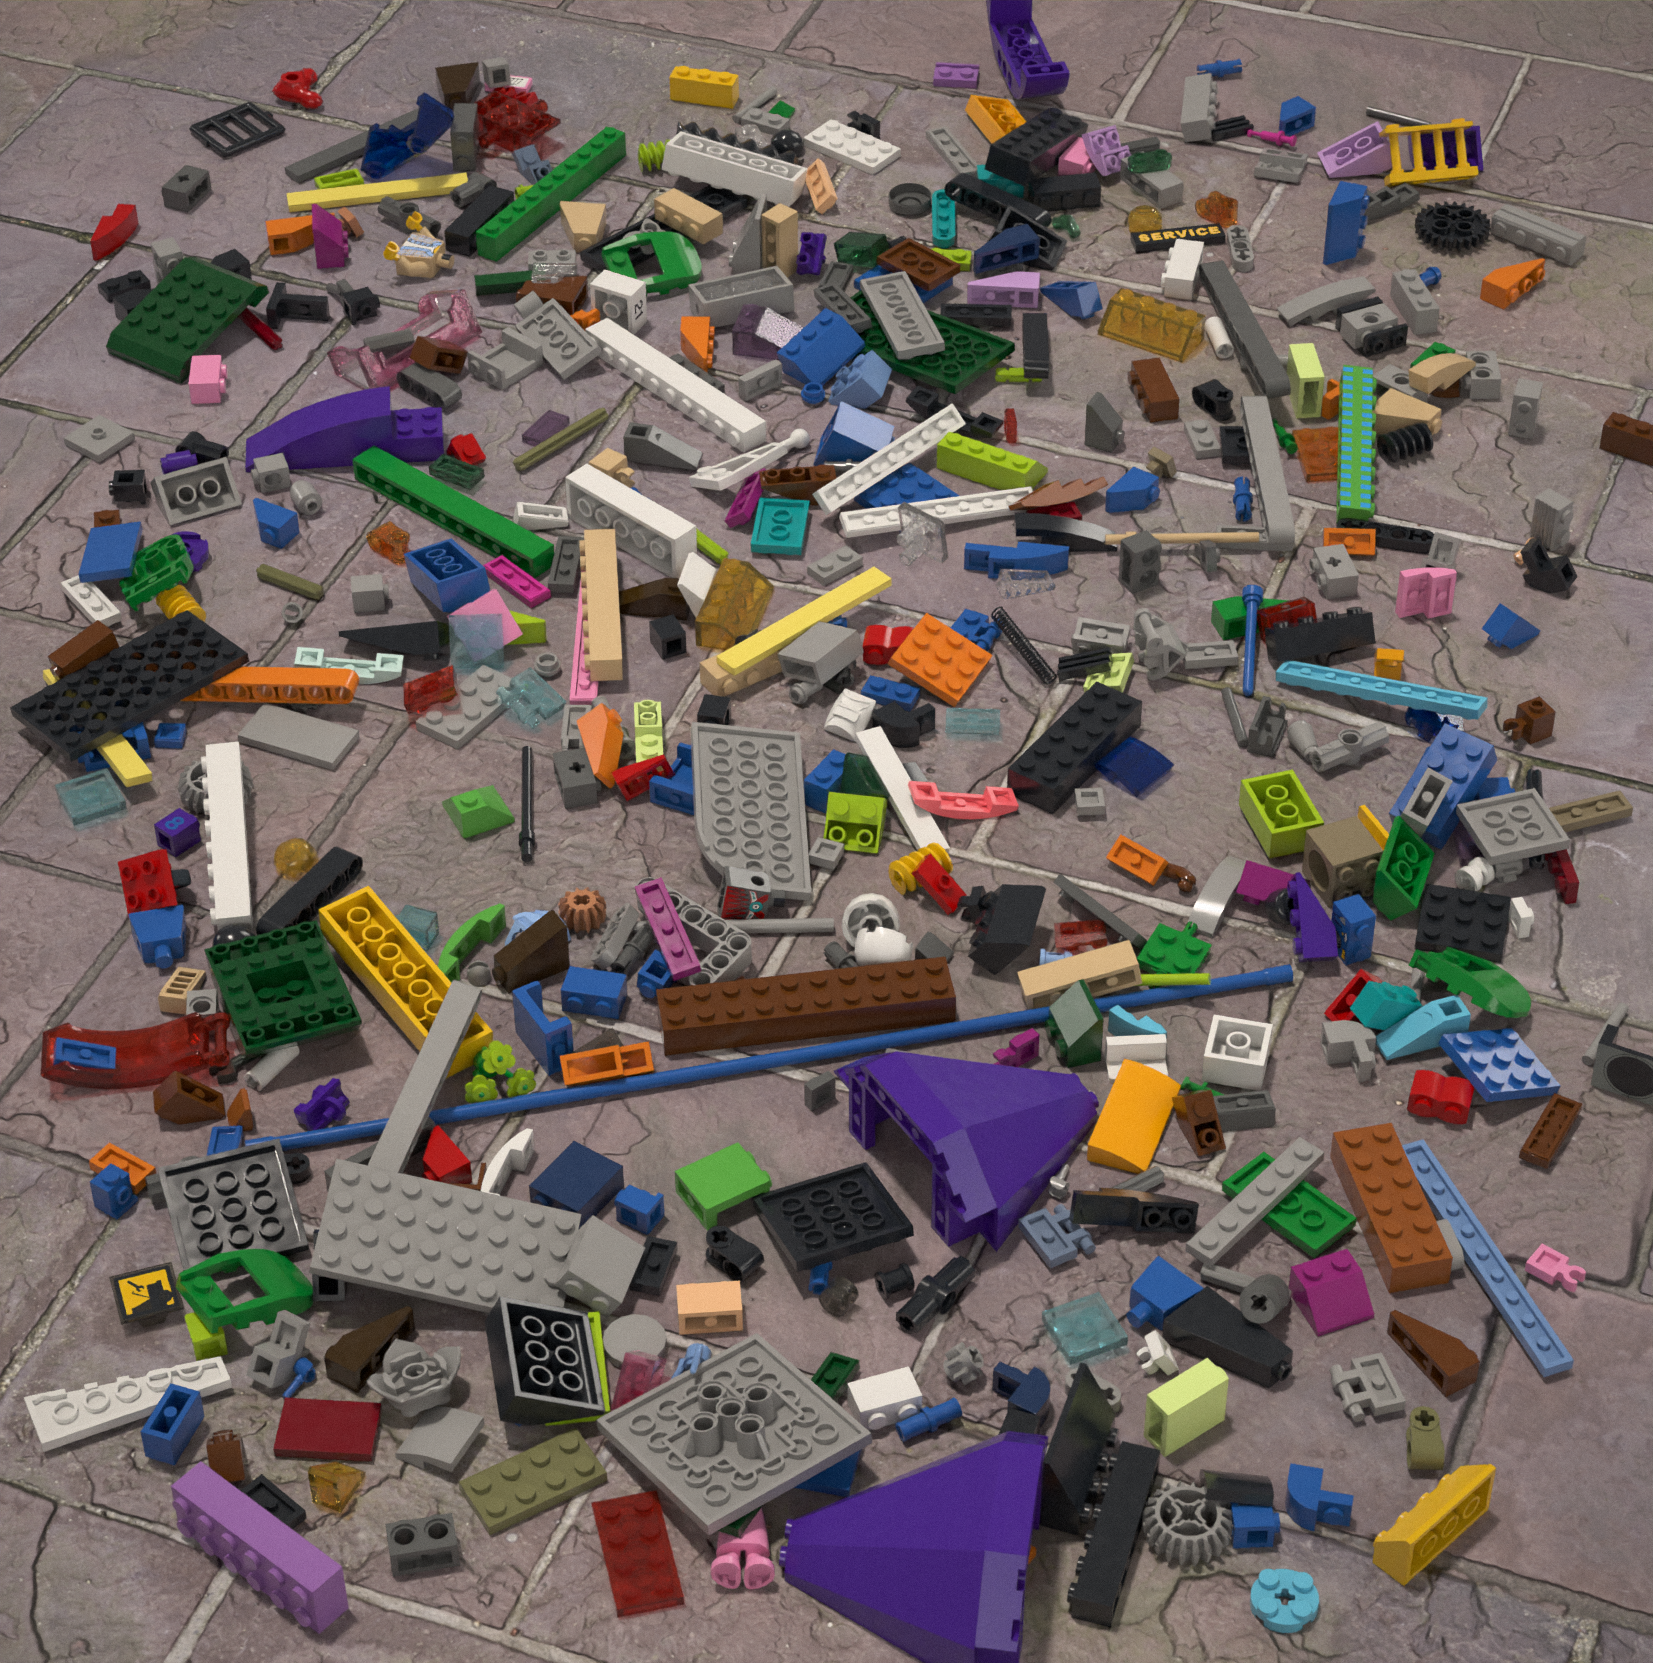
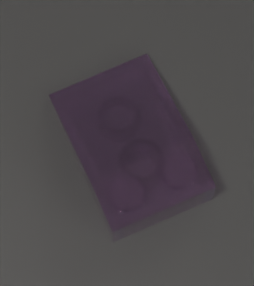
[732,304,804,360]

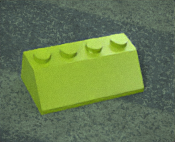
[937,432,1048,490]

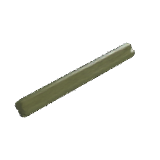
[513,408,609,471]

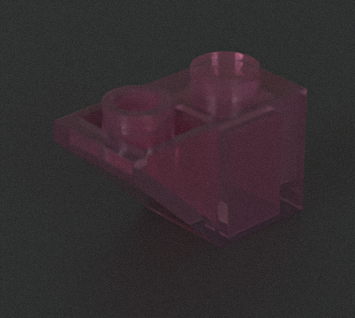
[610,1350,667,1412]

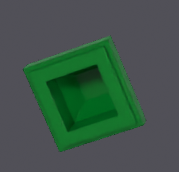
[768,100,795,119]

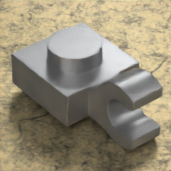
[1195,540,1220,572]

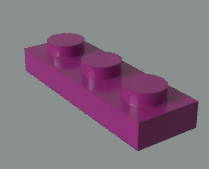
[725,468,766,528]

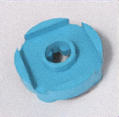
[1250,1569,1319,1633]

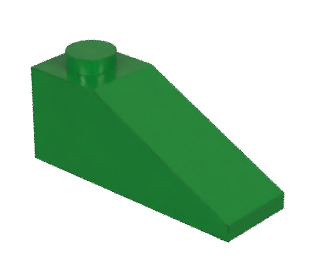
[1211,596,1291,640]

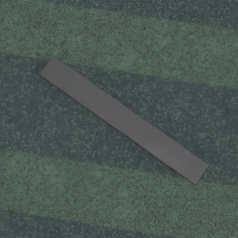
[285,104,442,183]

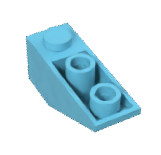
[1376,995,1471,1060]

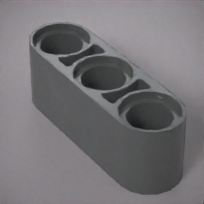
[396,362,462,410]

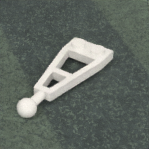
[689,429,810,491]

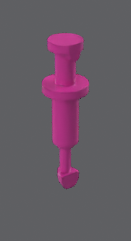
[1247,130,1297,147]

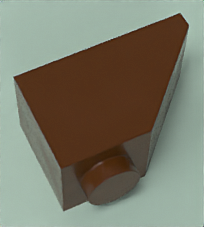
[153,1071,225,1125]

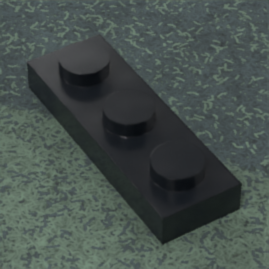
[940,303,1012,327]

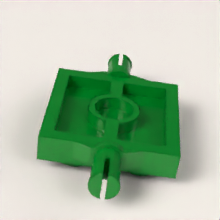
[1137,921,1212,989]

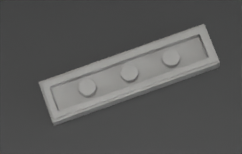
[926,126,978,178]

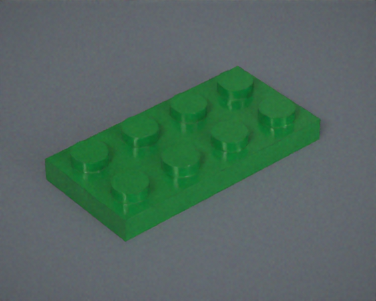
[1222,1152,1357,1258]

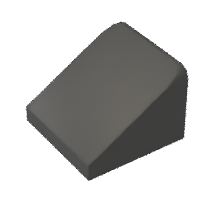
[915,931,954,963]

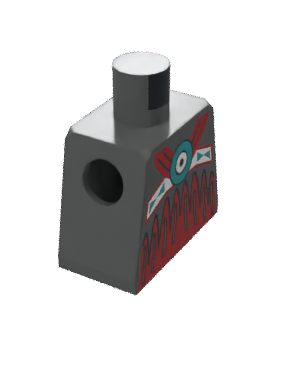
[717,866,785,920]

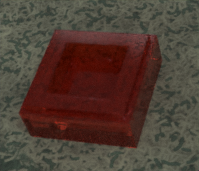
[1004,408,1017,443]

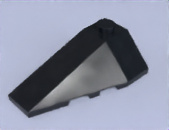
[338,621,456,661]

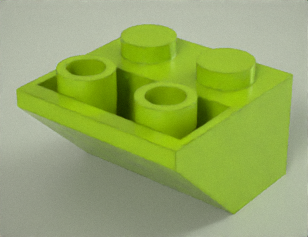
[824,792,888,854]

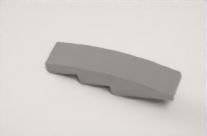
[1277,276,1376,327]

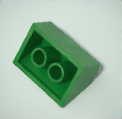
[1373,816,1435,921]

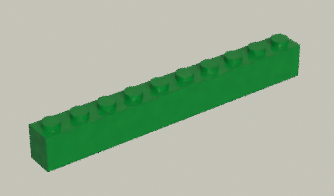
[476,127,626,262]
[353,446,554,579]

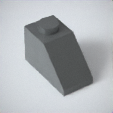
[1084,392,1125,453]

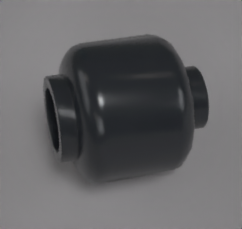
[1265,888,1294,925]

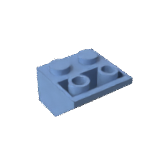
[828,350,892,409]

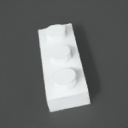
[61,576,122,627]

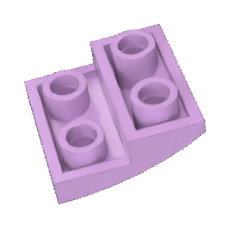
[1082,125,1131,176]

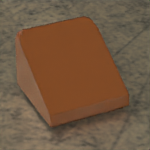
[227,1088,254,1132]

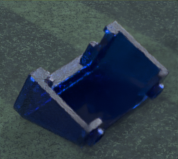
[360,92,455,179]

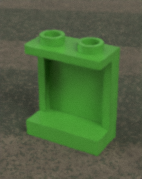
[675,1142,772,1230]

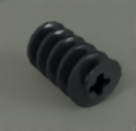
[1377,422,1434,463]

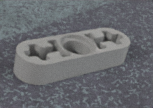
[1226,225,1254,272]
[591,903,639,970]

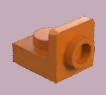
[571,308,600,331]
[1321,379,1339,420]

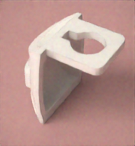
[824,689,879,742]

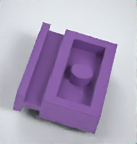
[933,62,979,89]

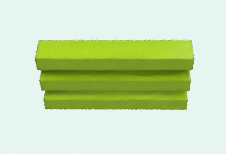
[314,169,364,190]

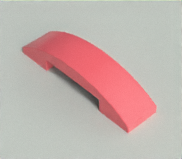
[908,781,1019,820]

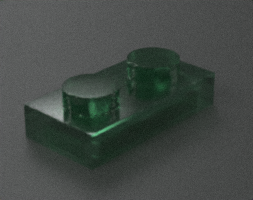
[429,454,485,490]

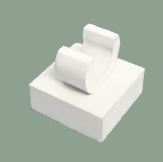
[1137,1330,1179,1375]

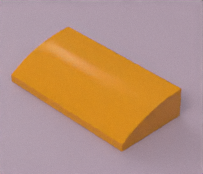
[965,95,1026,144]
[1087,1058,1181,1174]

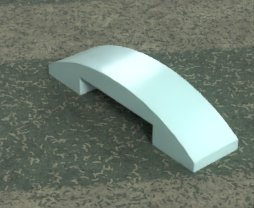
[294,647,404,684]

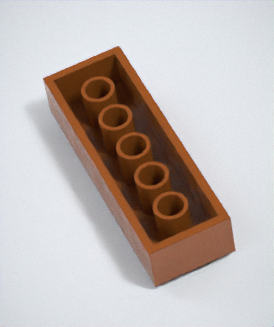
[1330,1123,1453,1293]

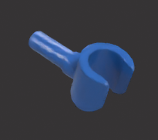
[282,1357,316,1400]

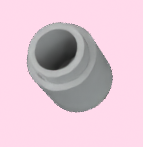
[290,480,322,515]

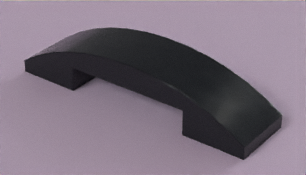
[906,386,1004,438]

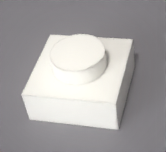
[1508,897,1534,939]

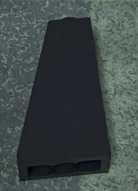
[1162,1286,1293,1388]

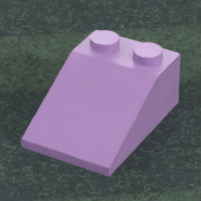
[1318,121,1392,178]

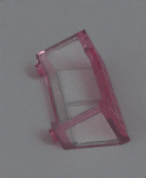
[326,289,483,390]

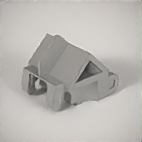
[1133,608,1188,680]

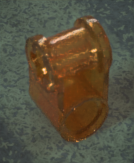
[1195,191,1238,228]
[366,521,411,564]

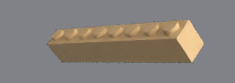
[579,529,623,681]

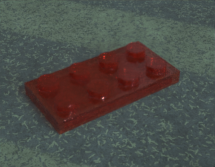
[591,1490,684,1618]

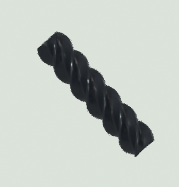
[676,121,804,167]

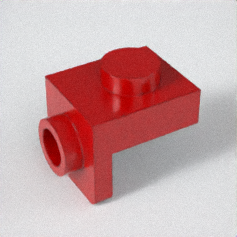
[446,433,486,470]

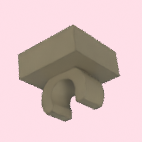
[1146,447,1177,479]

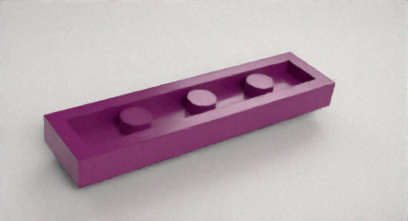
[634,877,701,981]

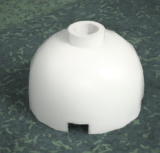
[842,893,900,947]
[854,927,913,966]

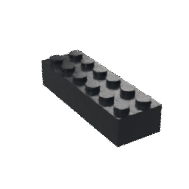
[984,108,1088,186]
[1007,681,1142,814]

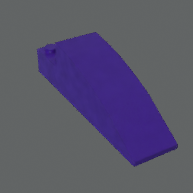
[245,386,445,473]

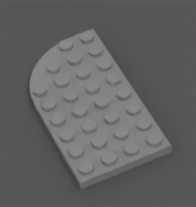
[690,722,811,901]

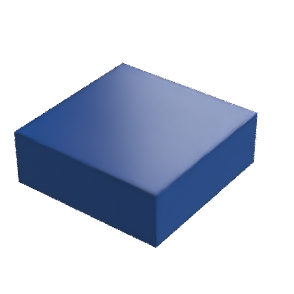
[154,723,187,749]

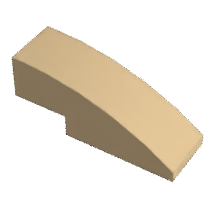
[1408,353,1476,394]

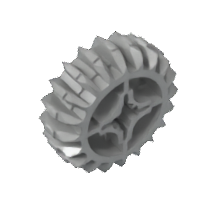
[178,756,253,817]
[1142,1480,1233,1566]

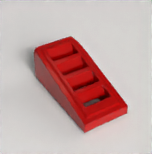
[611,754,675,801]

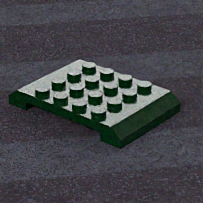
[106,257,269,384]

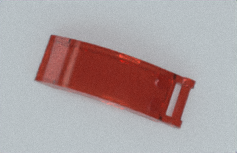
[40,1012,230,1089]

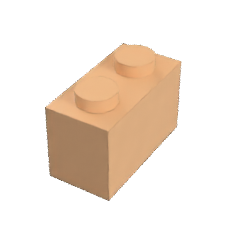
[676,1281,743,1335]

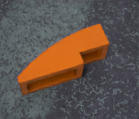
[560,1041,655,1086]

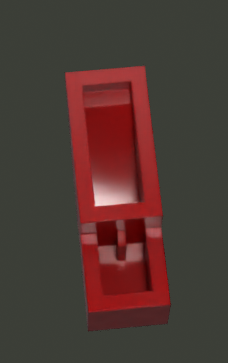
[90,204,139,261]

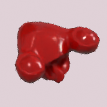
[272,68,323,109]

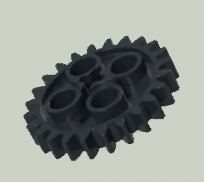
[1415,201,1491,252]

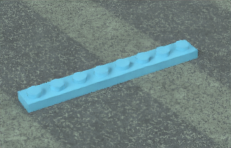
[1276,660,1488,720]

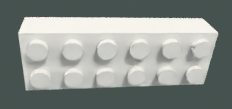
[662,131,808,207]
[565,464,697,578]

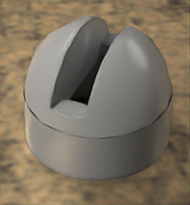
[281,602,303,623]
[467,960,491,986]

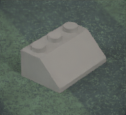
[150,457,242,526]

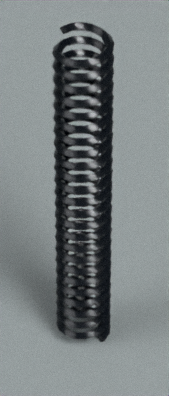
[991,606,1057,684]

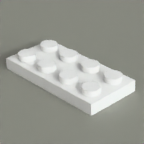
[803,119,901,175]

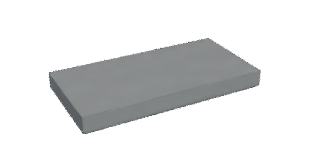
[238,703,360,770]

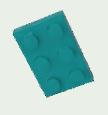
[751,498,810,555]

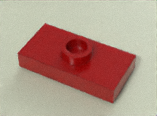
[911,853,967,915]

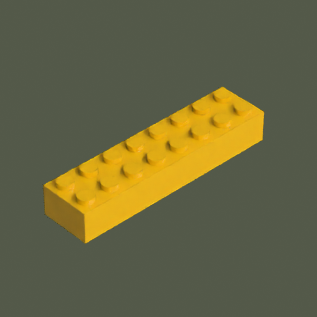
[319,886,493,1078]

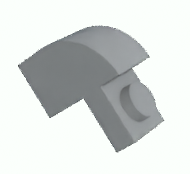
[1420,532,1462,569]
[1320,1020,1376,1083]
[246,1310,310,1388]

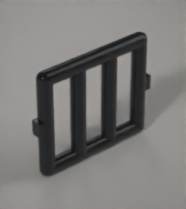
[189,102,286,157]

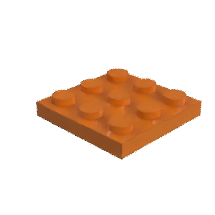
[888,613,993,707]

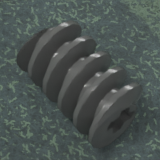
[1239,1274,1290,1324]

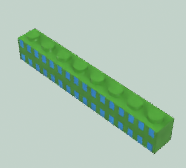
[1336,365,1377,524]

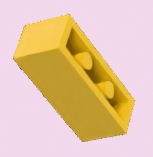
[669,66,739,109]

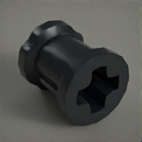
[874,1263,915,1300]

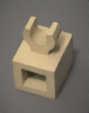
[589,448,635,488]

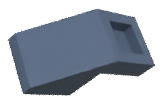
[512,144,553,185]

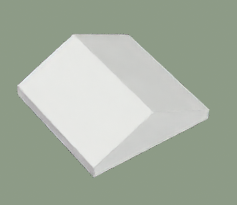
[677,552,716,625]

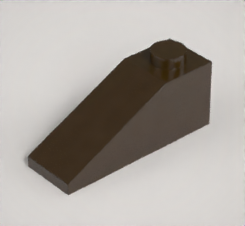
[618,577,690,621]
[324,1306,415,1393]

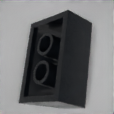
[968,884,1046,975]

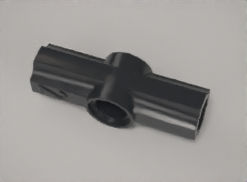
[896,1256,975,1335]

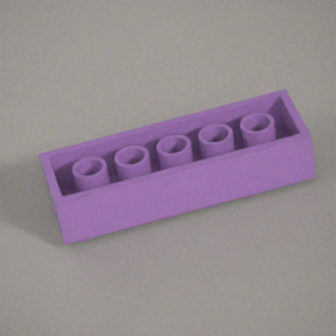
[171,1461,349,1634]

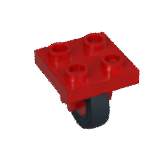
[118,849,191,917]

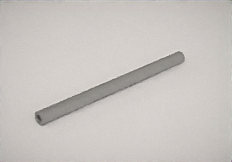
[633,918,834,935]

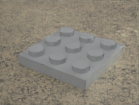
[1456,788,1570,865]

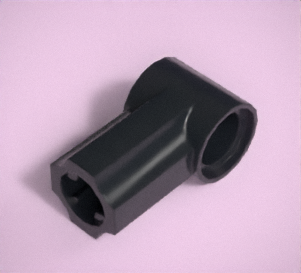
[175,431,229,462]

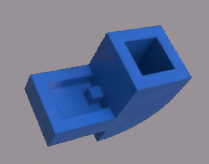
[1285,1463,1354,1531]

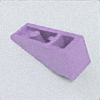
[967,271,1040,308]

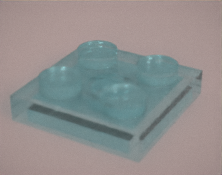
[449,614,505,669]
[55,768,127,826]
[1042,1292,1128,1365]

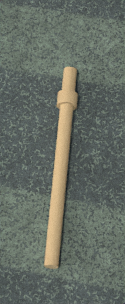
[1105,531,1259,545]

